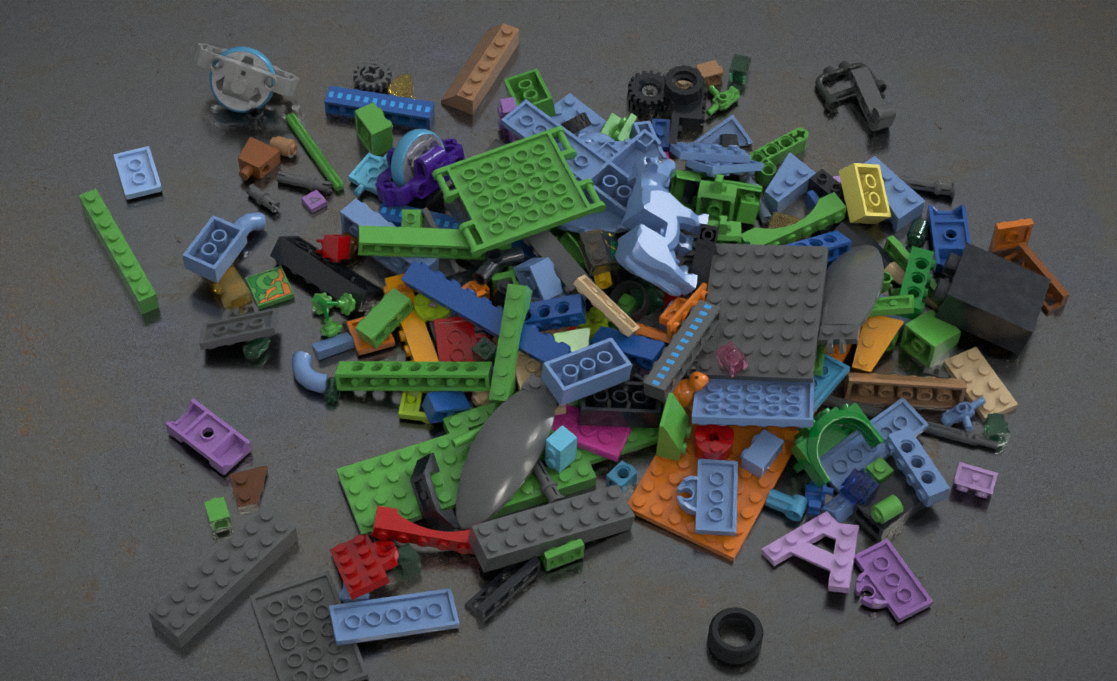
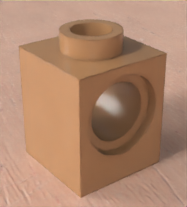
[696,60,724,87]

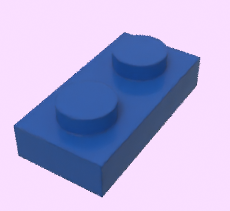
[652,118,670,152]

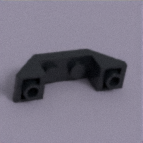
[684,223,720,299]
[410,453,459,532]

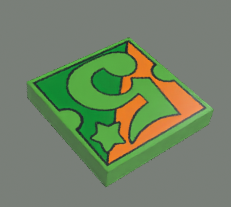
[246,266,295,310]

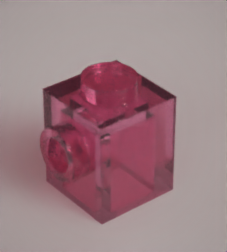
[716,341,748,377]

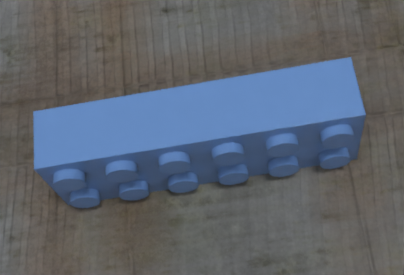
[340,198,439,275]

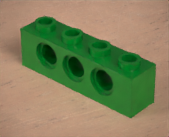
[897,246,936,320]

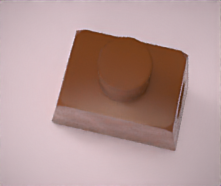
[238,137,281,180]

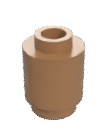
[269,136,298,158]

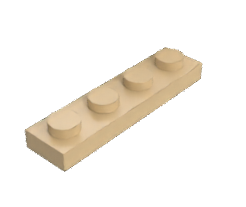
[573,275,640,337]

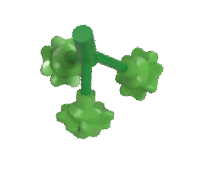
[311,292,356,338]

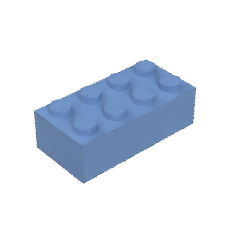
[541,337,632,406]

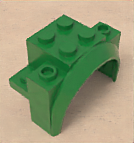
[790,402,885,488]

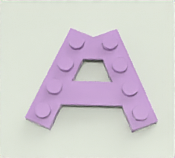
[762,511,859,593]

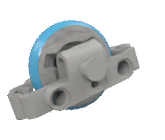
[193,43,299,113]

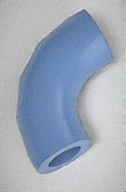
[233,212,266,237]
[292,351,328,393]

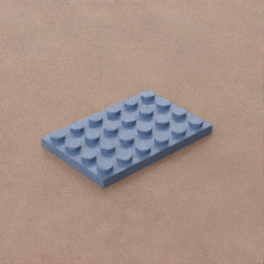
[692,379,814,428]

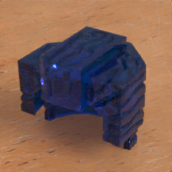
[839,467,880,504]

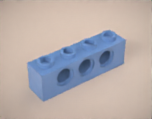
[885,426,950,507]

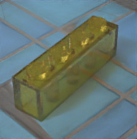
[207,264,253,310]

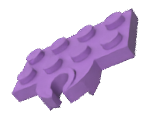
[854,538,933,623]

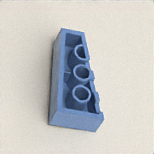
[863,156,925,232]

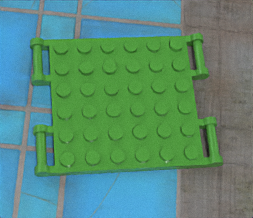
[432,126,606,258]

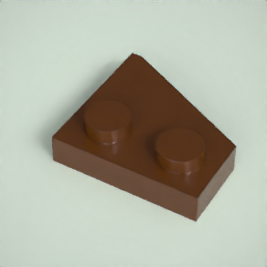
[229,465,268,511]

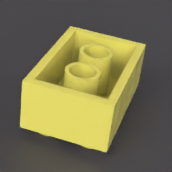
[839,163,891,224]

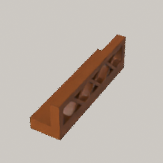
[1004,241,1069,314]

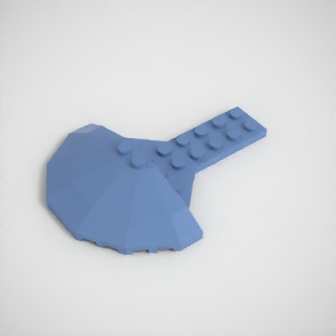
[501,99,671,236]

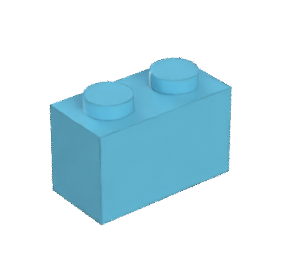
[545,425,577,473]

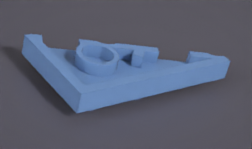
[694,114,753,147]

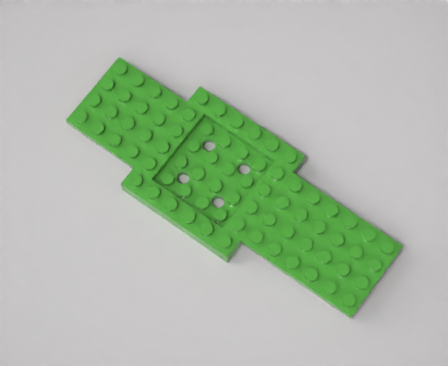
[337,400,659,536]

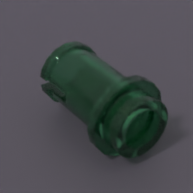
[323,377,339,403]

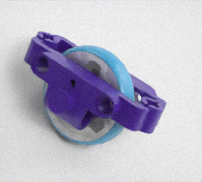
[375,129,465,207]

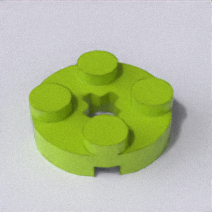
[414,293,451,322]
[576,306,609,340]

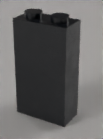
[853,470,929,540]

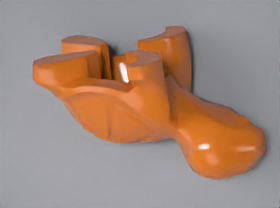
[662,371,709,413]

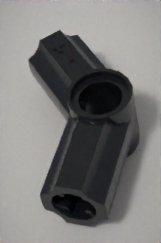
[472,247,525,286]

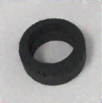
[708,607,764,664]

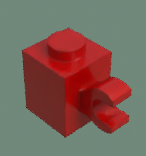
[316,234,350,263]

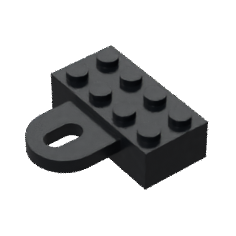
[578,379,661,428]

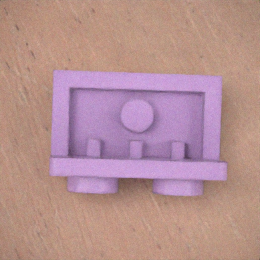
[953,462,998,498]

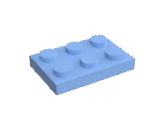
[113,146,162,200]

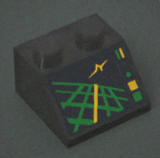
[578,229,624,277]

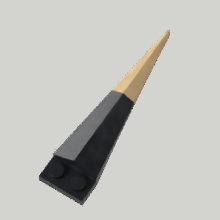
[814,213,938,309]

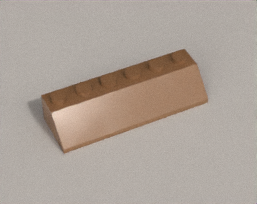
[441,23,519,115]
[844,372,967,409]

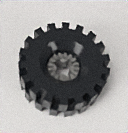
[627,70,671,116]

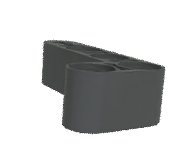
[848,66,896,131]

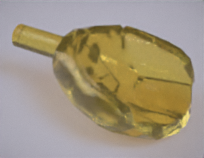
[388,73,415,99]

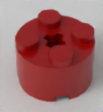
[693,424,734,460]

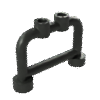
[815,61,887,111]

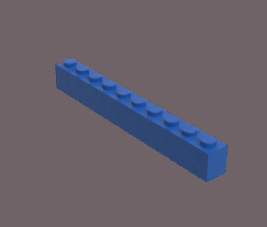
[401,261,571,364]

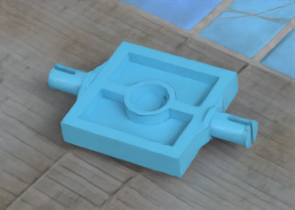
[348,151,388,197]

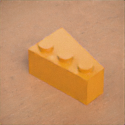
[851,316,904,374]

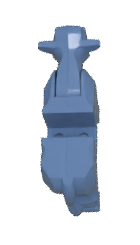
[615,156,709,296]

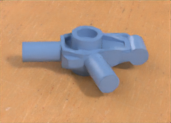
[941,396,986,432]

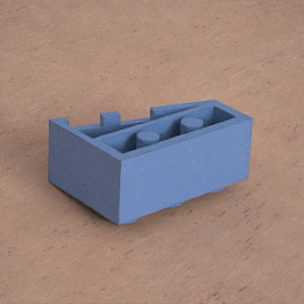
[764,152,816,215]

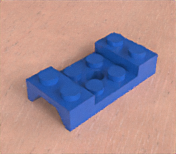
[926,205,971,273]

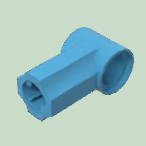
[765,489,808,521]

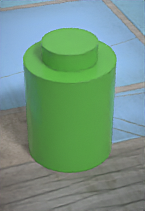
[871,494,903,524]

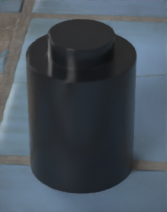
[491,279,513,308]

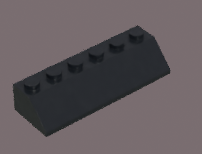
[270,236,383,313]

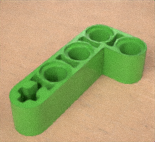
[750,128,808,187]

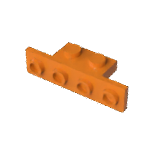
[659,283,708,340]

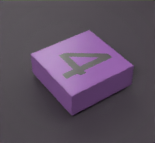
[302,190,327,213]

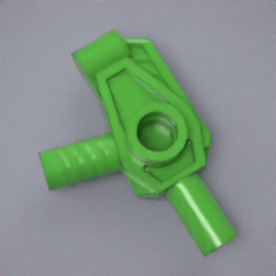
[705,85,740,116]

